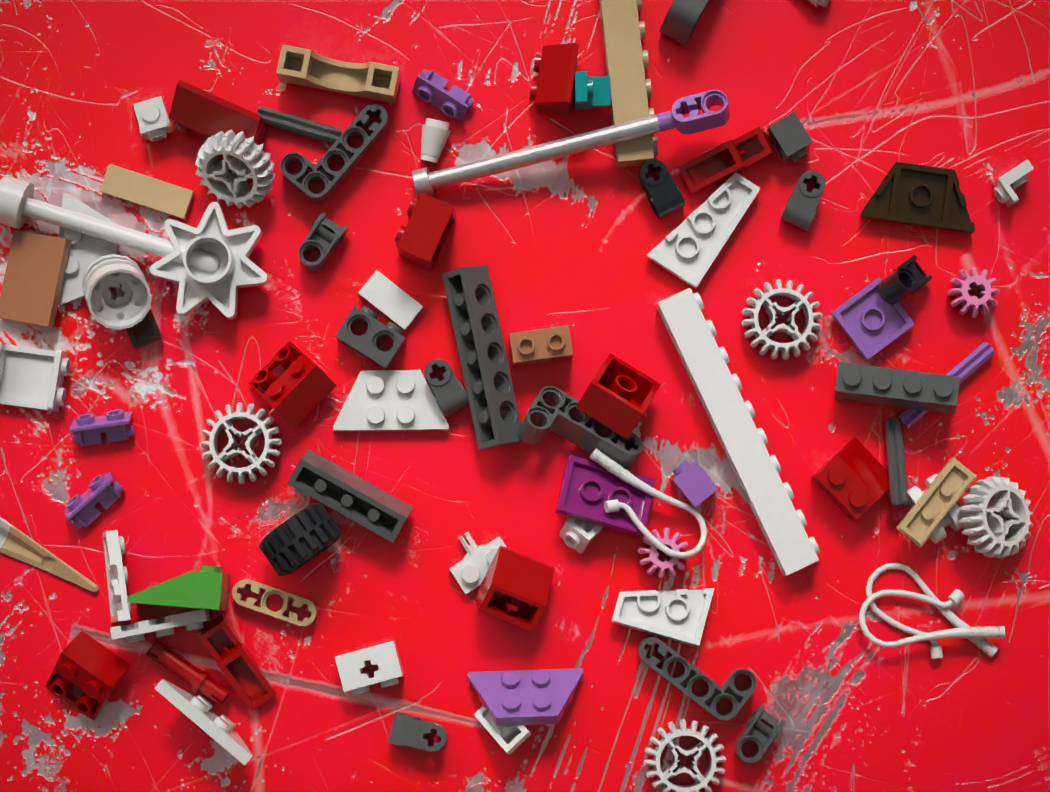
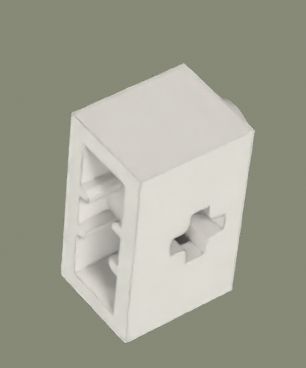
[335,640,404,696]

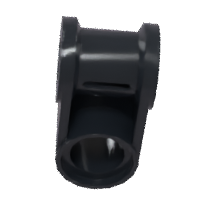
[638,159,686,219]
[878,255,933,305]

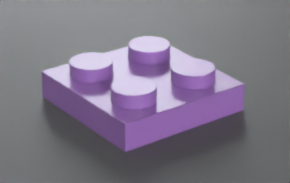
[830,277,915,361]

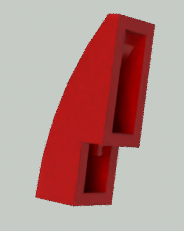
[679,126,776,194]
[197,614,277,711]

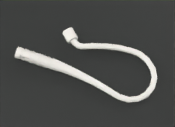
[589,448,707,558]
[866,563,998,659]
[859,589,1005,648]

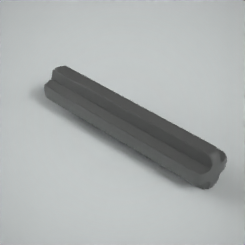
[256,106,342,144]
[885,418,908,506]

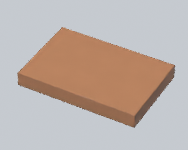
[0,230,71,328]

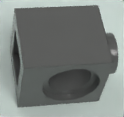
[766,112,813,162]

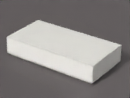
[358,270,424,330]

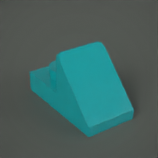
[574,71,611,111]

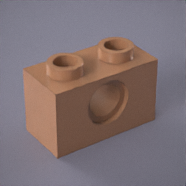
[509,325,573,367]

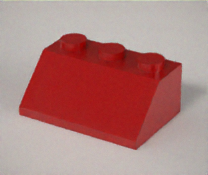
[169,80,268,145]

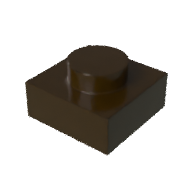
[126,309,163,349]

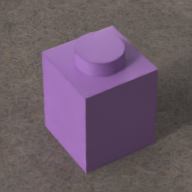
[671,460,718,508]

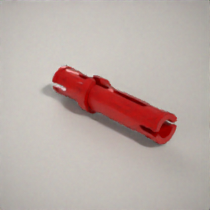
[146,639,231,706]

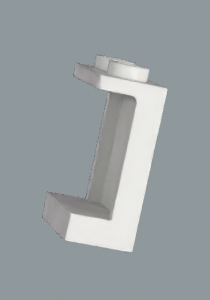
[0,342,70,412]

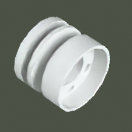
[82,254,152,330]

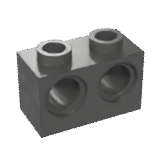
[335,306,406,370]

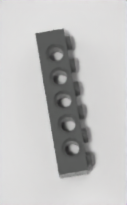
[442,266,522,450]

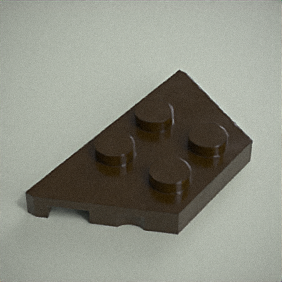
[860,162,975,234]

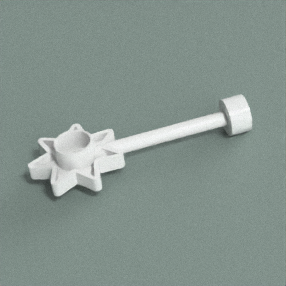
[0,175,269,319]

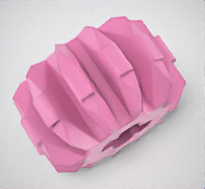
[947,267,1000,318]
[638,528,689,579]

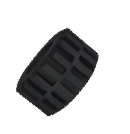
[259,503,342,576]

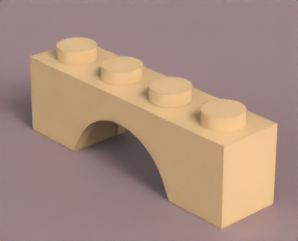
[276,44,401,104]

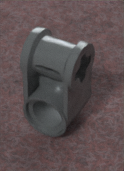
[780,170,826,231]
[298,212,349,271]
[424,359,469,418]
[734,704,786,763]
[387,712,448,752]

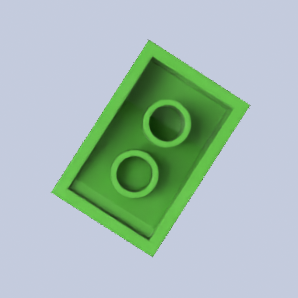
[127,565,230,610]

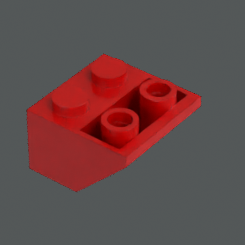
[248,341,337,428]
[474,545,555,632]
[45,631,131,721]

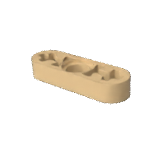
[232,579,317,626]

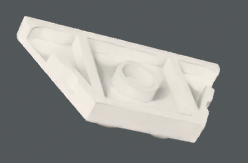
[58,193,120,308]
[333,370,449,431]
[154,679,253,766]

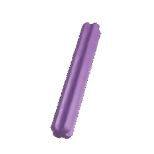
[898,342,995,428]

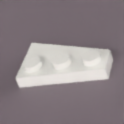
[102,530,131,623]
[611,588,714,647]
[110,609,211,644]

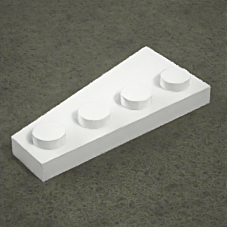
[646,173,761,289]

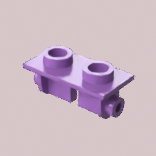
[412,69,475,123]
[69,409,135,447]
[64,471,125,529]

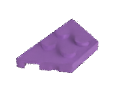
[467,668,584,726]

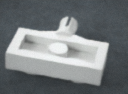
[449,531,507,594]

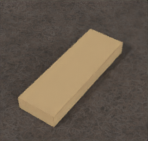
[100,163,195,220]
[896,457,977,547]

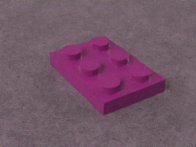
[555,455,656,537]

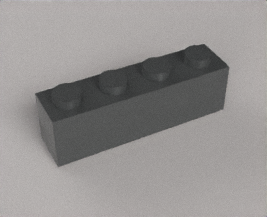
[835,362,960,414]
[287,449,414,543]

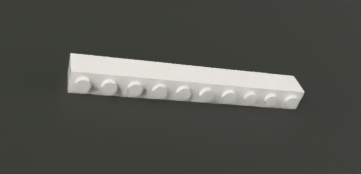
[656,288,820,576]

